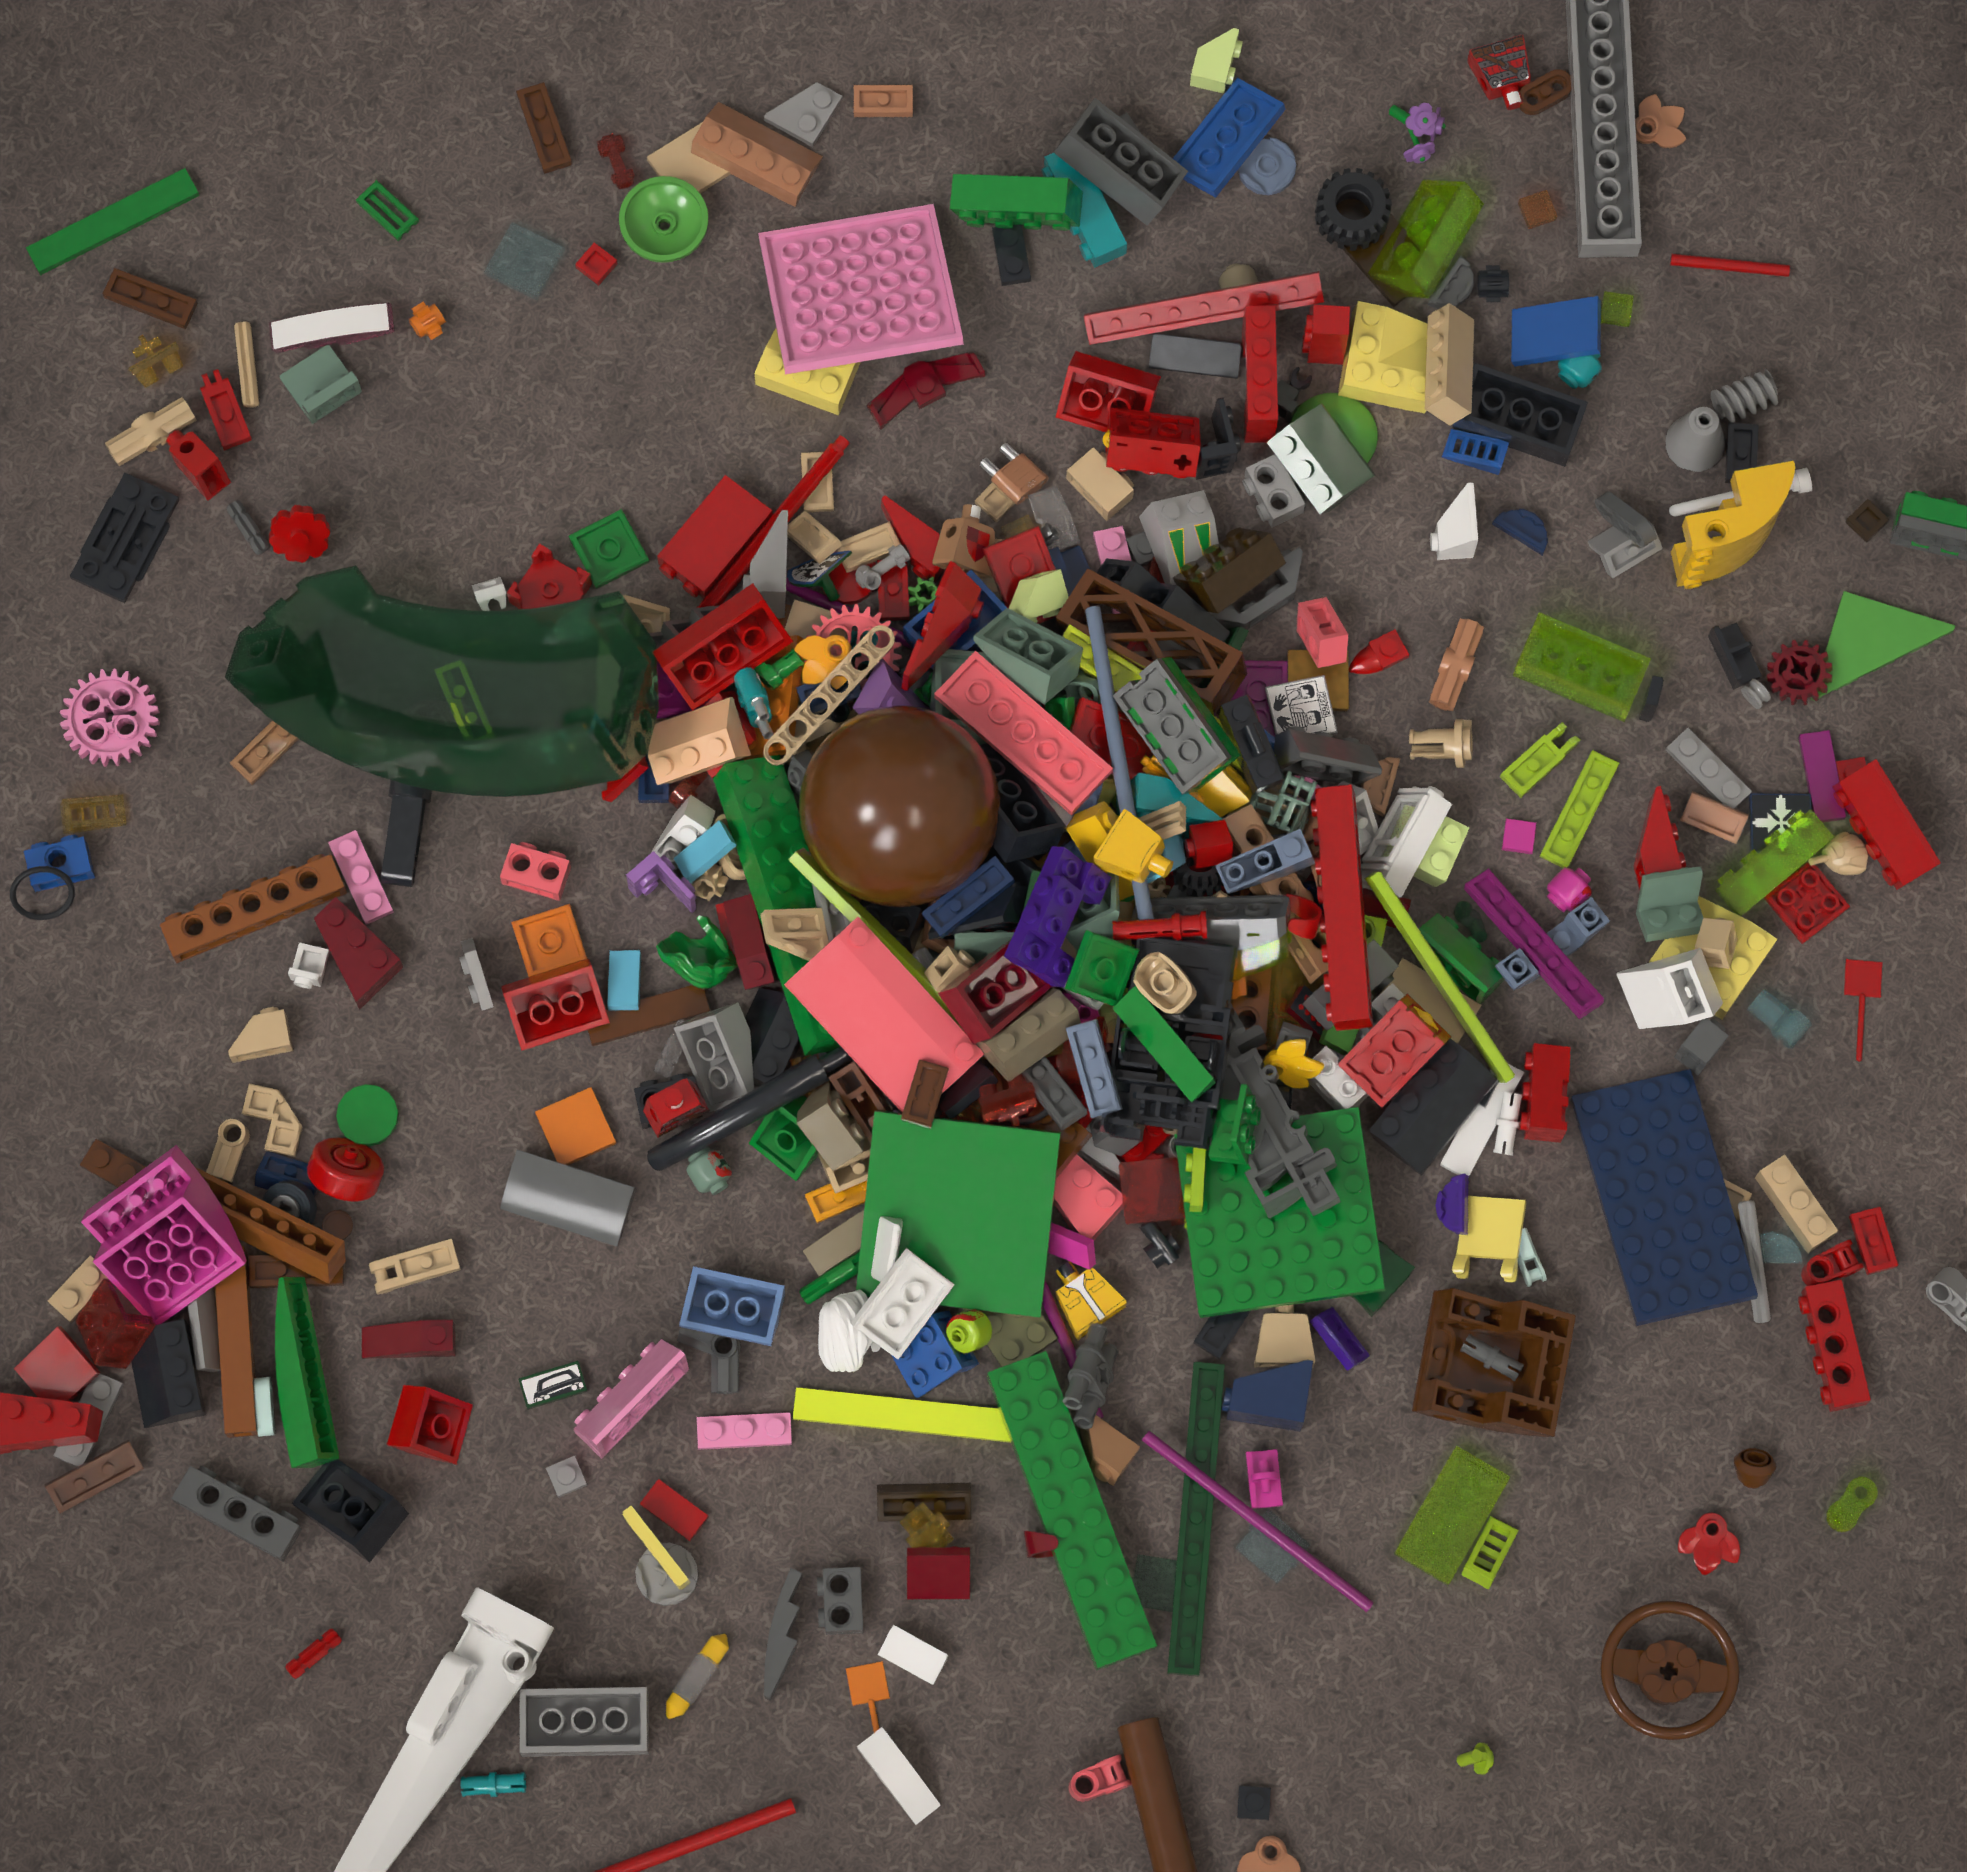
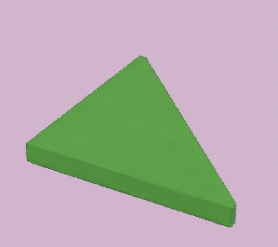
[1810,591,1955,701]

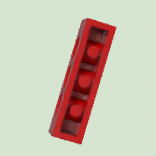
[1798,1279,1871,1412]

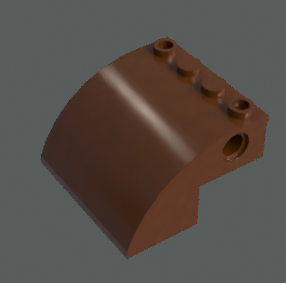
[1412,1288,1576,1437]

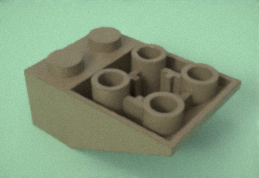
[797,1072,865,1171]

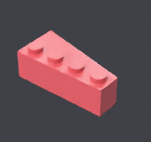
[1054,1155,1127,1240]

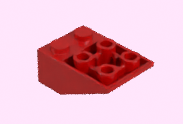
[1633,786,1686,890]

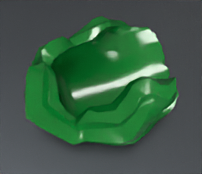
[656,915,738,989]

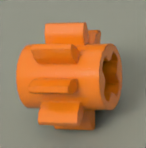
[408,301,446,340]

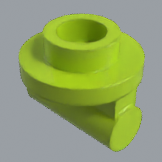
[1457,1743,1494,1775]

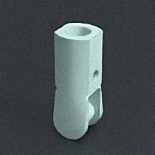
[1518,1228,1547,1287]

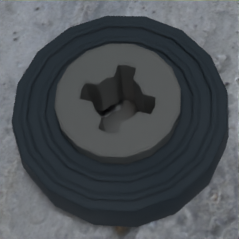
[263,1180,317,1224]

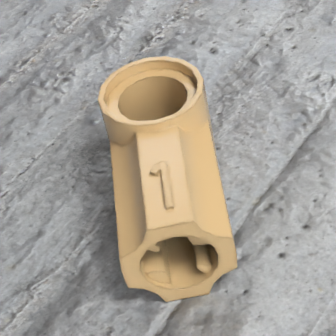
[206,1119,250,1183]

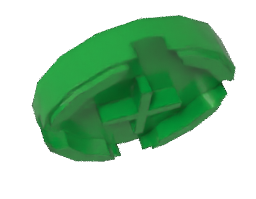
[336,1084,399,1147]

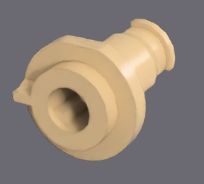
[1409,719,1473,768]

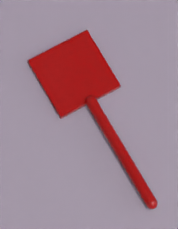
[1844,959,1882,1062]

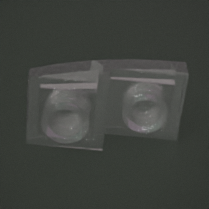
[1028,486,1080,550]

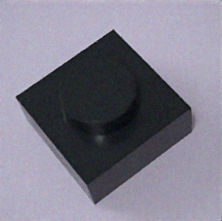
[1237,1786,1271,1821]

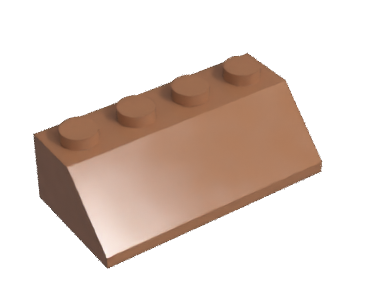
[691,102,823,207]

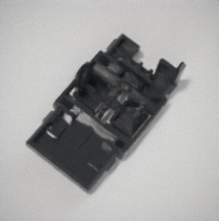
[1100,937,1237,1150]

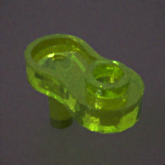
[1826,1477,1878,1532]

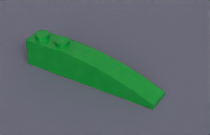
[275,1277,340,1468]

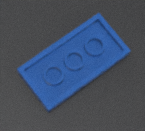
[1173,78,1286,198]

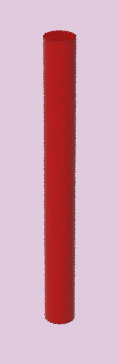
[1670,254,1790,277]

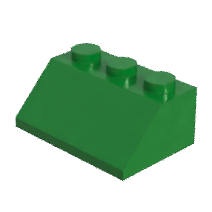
[1419,913,1504,1004]

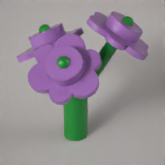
[1389,103,1446,163]

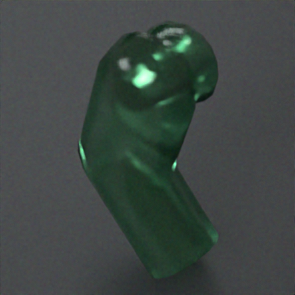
[1454,901,1488,943]

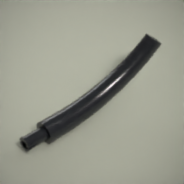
[647,1046,853,1171]

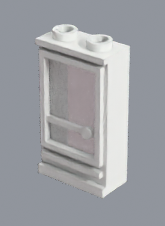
[1361,786,1452,898]

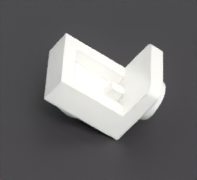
[288,943,330,989]

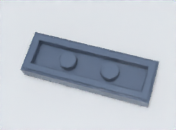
[1066,1019,1123,1118]

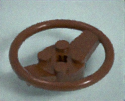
[1600,1601,1740,1740]

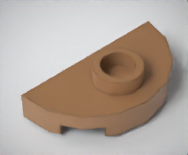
[1361,757,1400,817]

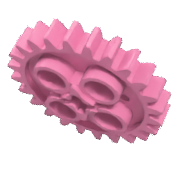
[60,669,160,767]

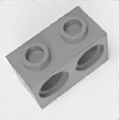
[1242,454,1305,528]

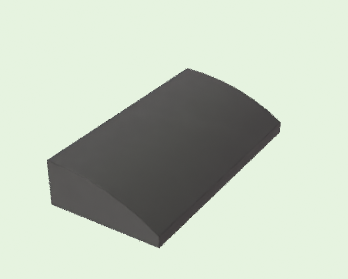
[500,1150,637,1247]

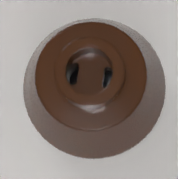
[1734,1448,1776,1489]

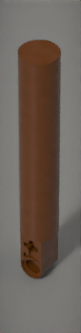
[1117,1717,1198,1872]

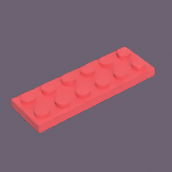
[934,650,1113,816]

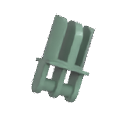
[1267,771,1317,833]

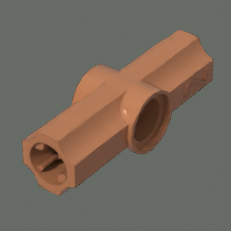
[1429,618,1484,711]

